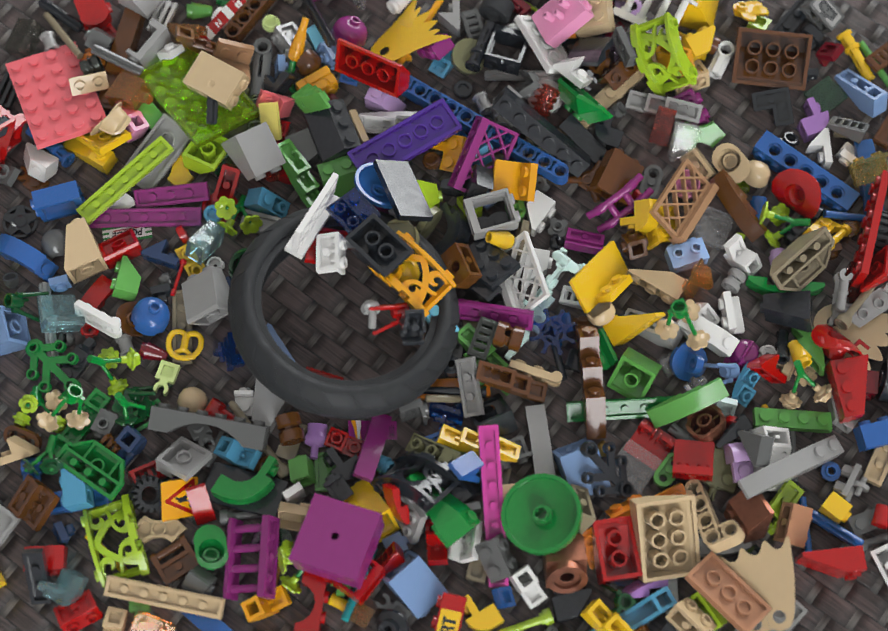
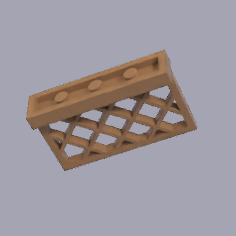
[649,158,719,245]

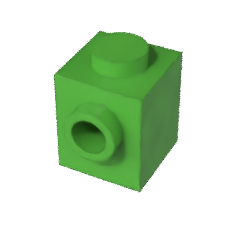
[288,454,317,487]

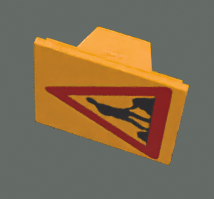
[161,476,198,522]

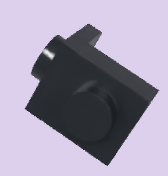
[323,472,355,501]

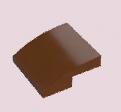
[7,474,60,532]

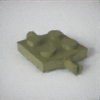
[699,440,737,501]

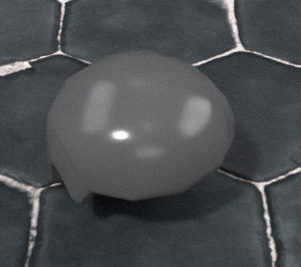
[41,229,66,259]

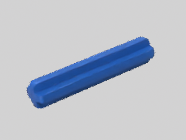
[812,510,864,546]

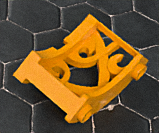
[368,230,457,318]

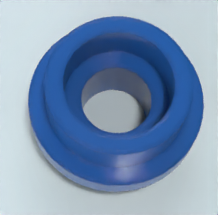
[820,462,841,482]

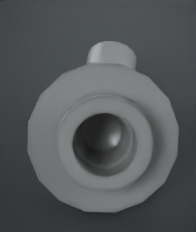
[360,299,380,329]

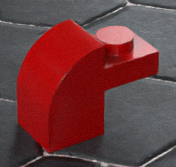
[425,519,448,566]

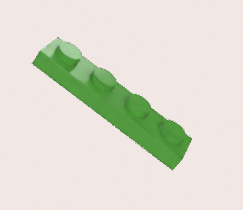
[752,407,833,433]

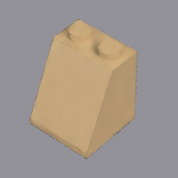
[64,217,109,284]

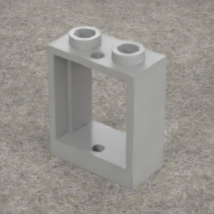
[463,188,521,241]

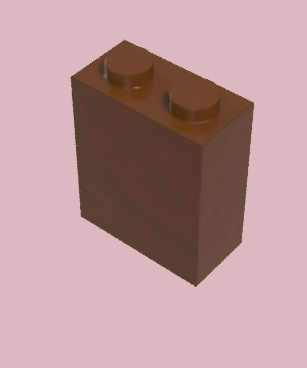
[588,147,645,208]

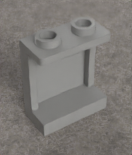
[126,18,173,76]

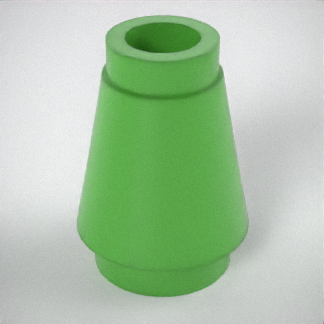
[186,2,212,20]

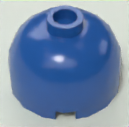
[130,297,170,336]

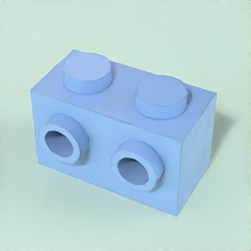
[664,237,710,274]

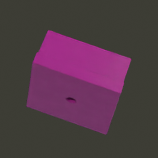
[288,493,385,589]

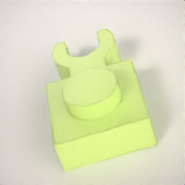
[153,360,181,396]

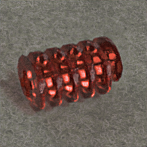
[530,83,560,121]

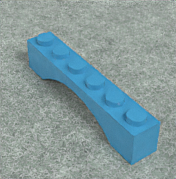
[590,586,677,631]

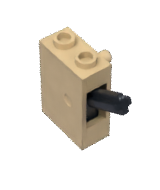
[182,50,250,125]

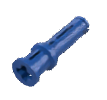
[26,127,75,168]

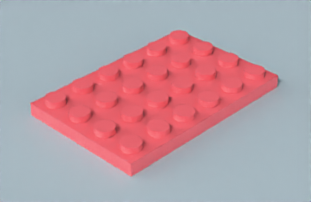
[5,42,106,150]

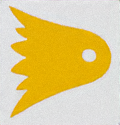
[370,0,452,61]

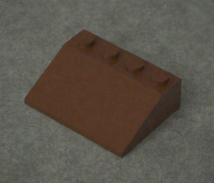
[731,27,813,91]

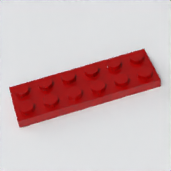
[850,170,888,288]

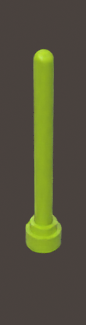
[499,608,555,631]

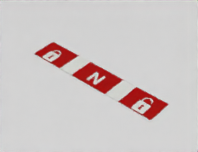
[197,0,246,41]

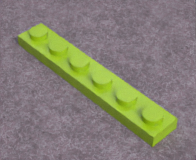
[76,135,174,225]

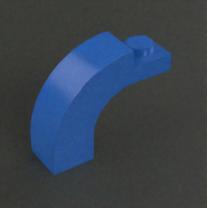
[0,234,59,283]

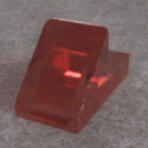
[649,106,677,147]

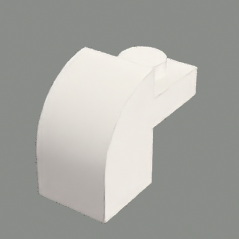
[723,233,763,277]
[509,564,548,610]

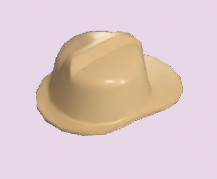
[90,102,131,136]
[712,143,751,183]

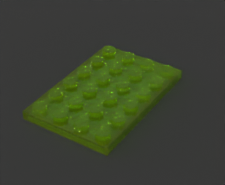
[137,48,260,148]

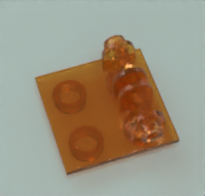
[682,258,714,302]

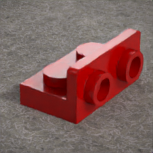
[53,589,103,631]

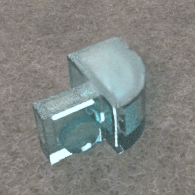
[37,568,89,606]

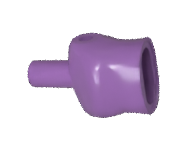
[305,423,328,460]

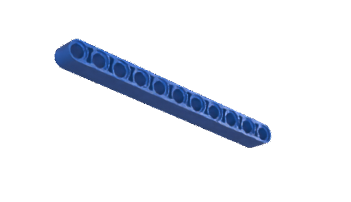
[401,75,569,185]

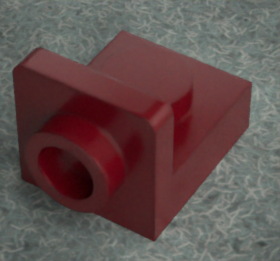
[511,0,531,16]
[815,42,845,67]

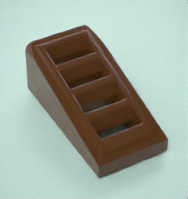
[864,42,888,73]

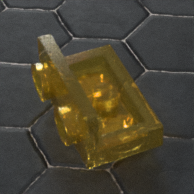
[848,151,888,188]

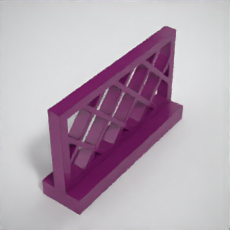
[448,115,519,193]

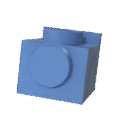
[316,42,337,70]

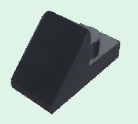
[264,70,298,96]
[463,164,494,200]

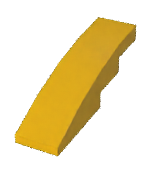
[437,424,521,463]

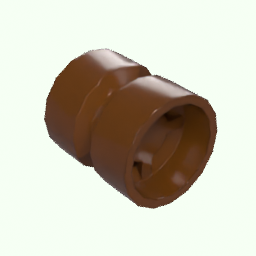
[492,321,526,352]
[275,412,306,446]

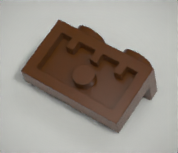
[596,57,639,91]

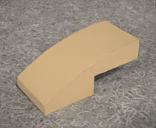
[102,606,128,631]

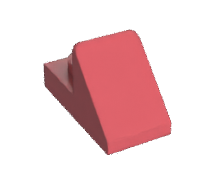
[255,89,295,118]

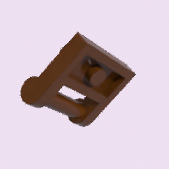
[149,534,200,586]

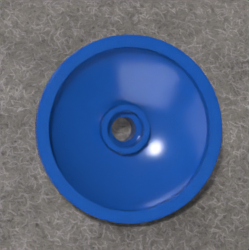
[354,162,393,209]

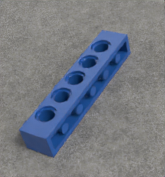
[751,130,860,212]

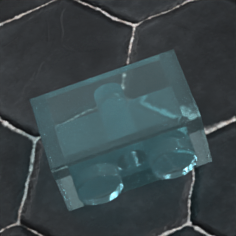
[185,219,225,265]

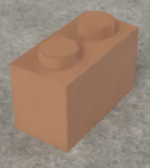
[773,501,813,548]

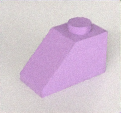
[364,86,406,112]

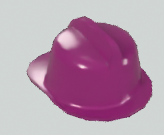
[723,339,760,381]

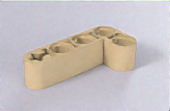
[684,480,745,553]

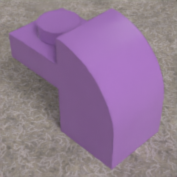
[797,97,829,143]

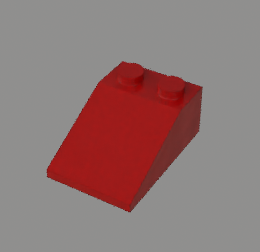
[592,515,643,585]
[794,545,867,581]

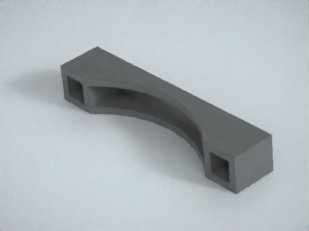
[148,402,271,451]

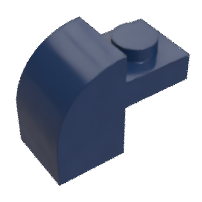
[115,425,147,468]

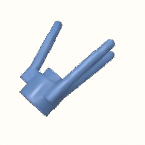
[703,363,740,384]

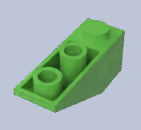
[291,83,331,114]

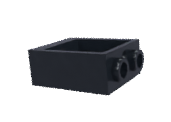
[483,24,529,76]

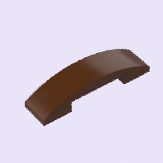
[175,24,217,56]

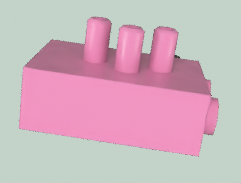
[531,0,594,49]

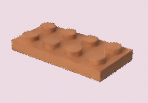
[684,551,772,631]

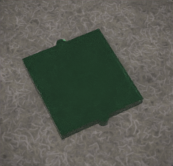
[804,76,848,113]

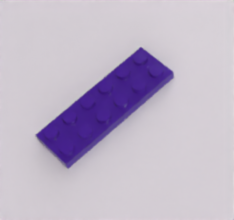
[347,98,463,170]

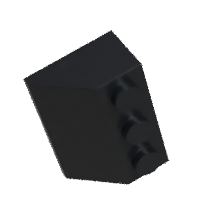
[303,98,361,163]

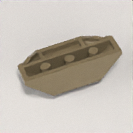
[769,226,835,291]

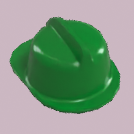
[194,524,228,571]

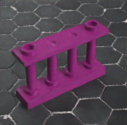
[223,515,280,601]

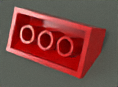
[335,38,410,98]

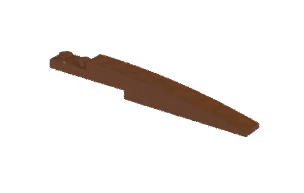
[99,7,146,111]

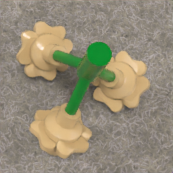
[779,360,832,410]

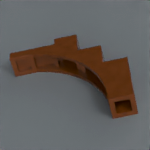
[573,316,606,440]

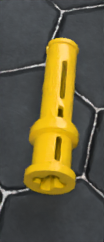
[836,29,875,81]

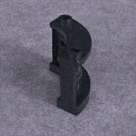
[370,451,463,513]

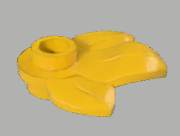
[733,1,769,22]

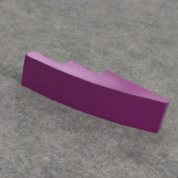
[352,414,392,483]

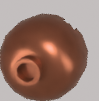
[685,404,726,442]

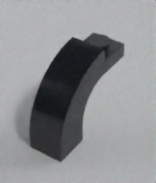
[434,202,471,257]

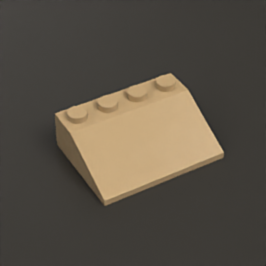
[629,494,701,583]

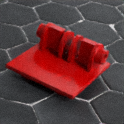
[623,418,675,471]

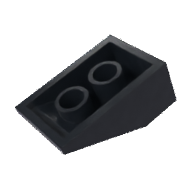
[345,212,414,278]

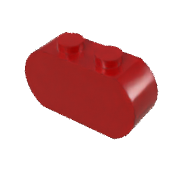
[73,0,113,31]

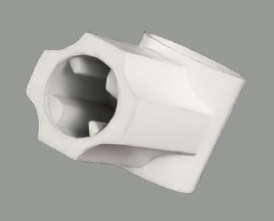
[708,41,735,79]

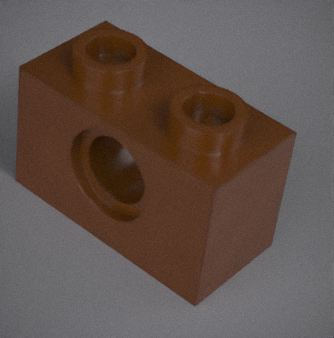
[441,243,483,289]

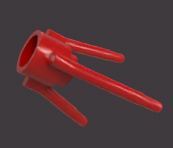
[368,302,410,335]

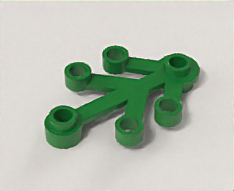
[25,339,81,394]

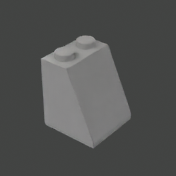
[221,122,286,181]
[181,265,230,326]

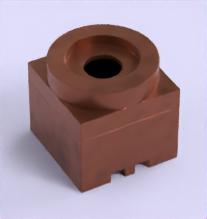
[543,534,588,594]

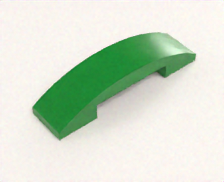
[745,275,825,297]
[53,388,111,456]

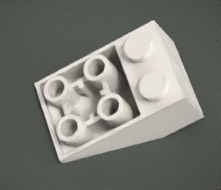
[749,426,792,491]

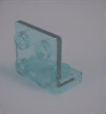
[37,295,85,333]

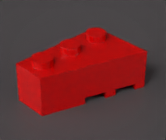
[825,354,868,423]

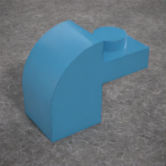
[213,435,262,470]

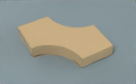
[136,515,188,544]

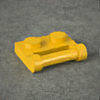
[802,216,852,251]

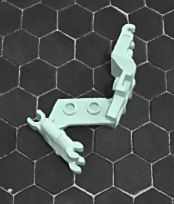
[487,247,586,361]

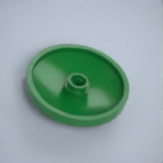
[501,473,582,555]

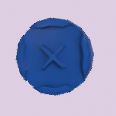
[669,342,708,381]

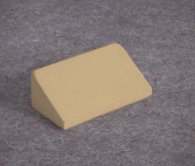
[678,145,717,186]

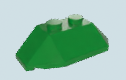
[557,76,613,124]
[55,440,125,501]

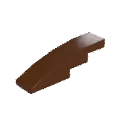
[709,169,768,243]
[475,360,548,403]

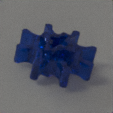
[530,309,577,355]

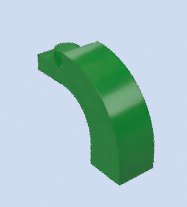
[210,455,279,505]

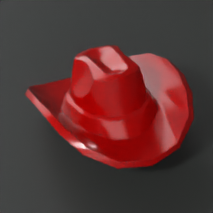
[771,169,821,219]
[811,324,863,360]

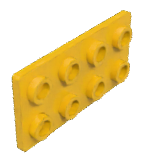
[569,241,633,313]

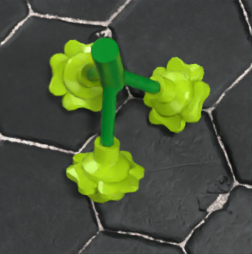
[87,347,141,396]

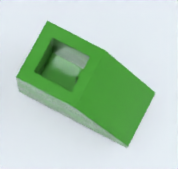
[110,255,141,301]

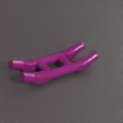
[586,173,654,233]

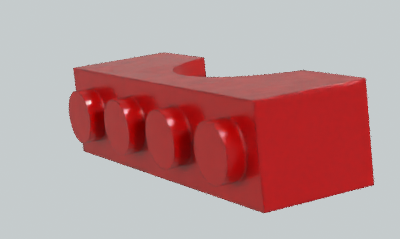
[294,571,330,631]

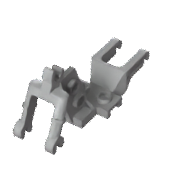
[828,268,888,328]

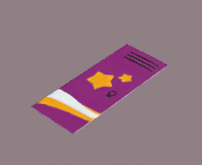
[348,420,397,440]

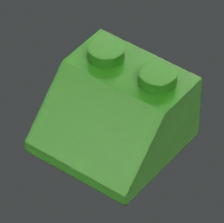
[317,155,360,204]
[606,347,662,398]

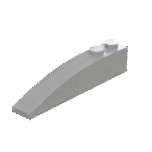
[737,434,845,500]

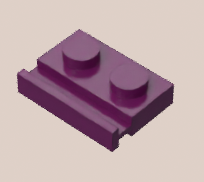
[564,227,605,255]

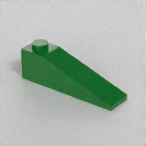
[406,471,481,549]

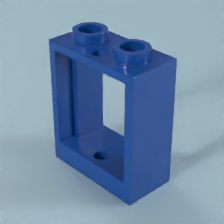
[30,180,85,222]

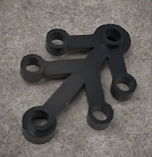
[580,441,634,499]

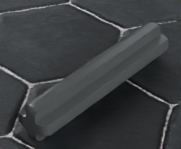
[91,44,144,76]

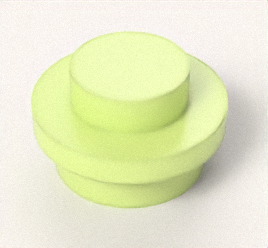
[262,15,280,33]

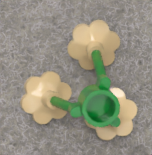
[655,298,710,351]
[36,383,90,432]

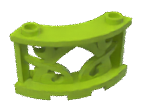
[630,12,698,96]
[80,493,150,588]

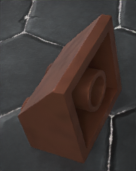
[724,490,774,544]

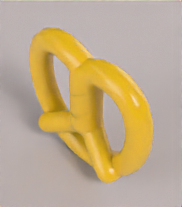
[166,329,204,361]

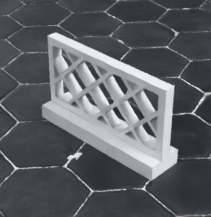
[285,172,340,260]
[499,231,551,310]

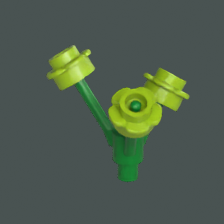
[12,386,67,433]

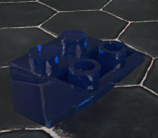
[326,187,381,234]

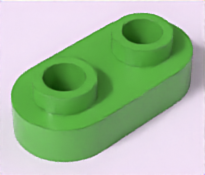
[653,452,676,488]

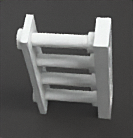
[613,0,698,40]

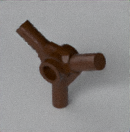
[567,160,601,203]

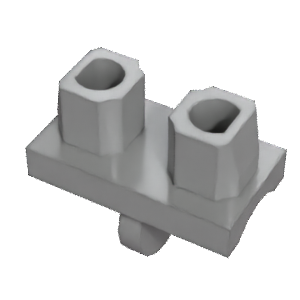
[833,463,870,502]

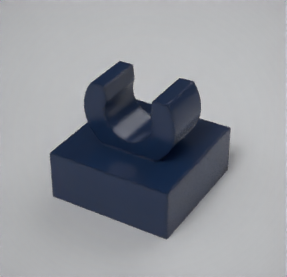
[52,521,76,546]

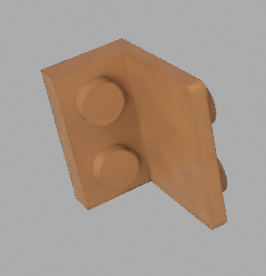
[213,38,254,85]

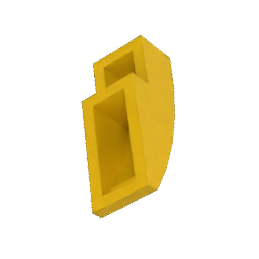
[580,598,633,631]

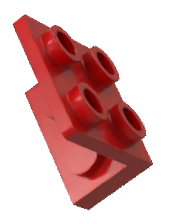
[672,439,714,481]

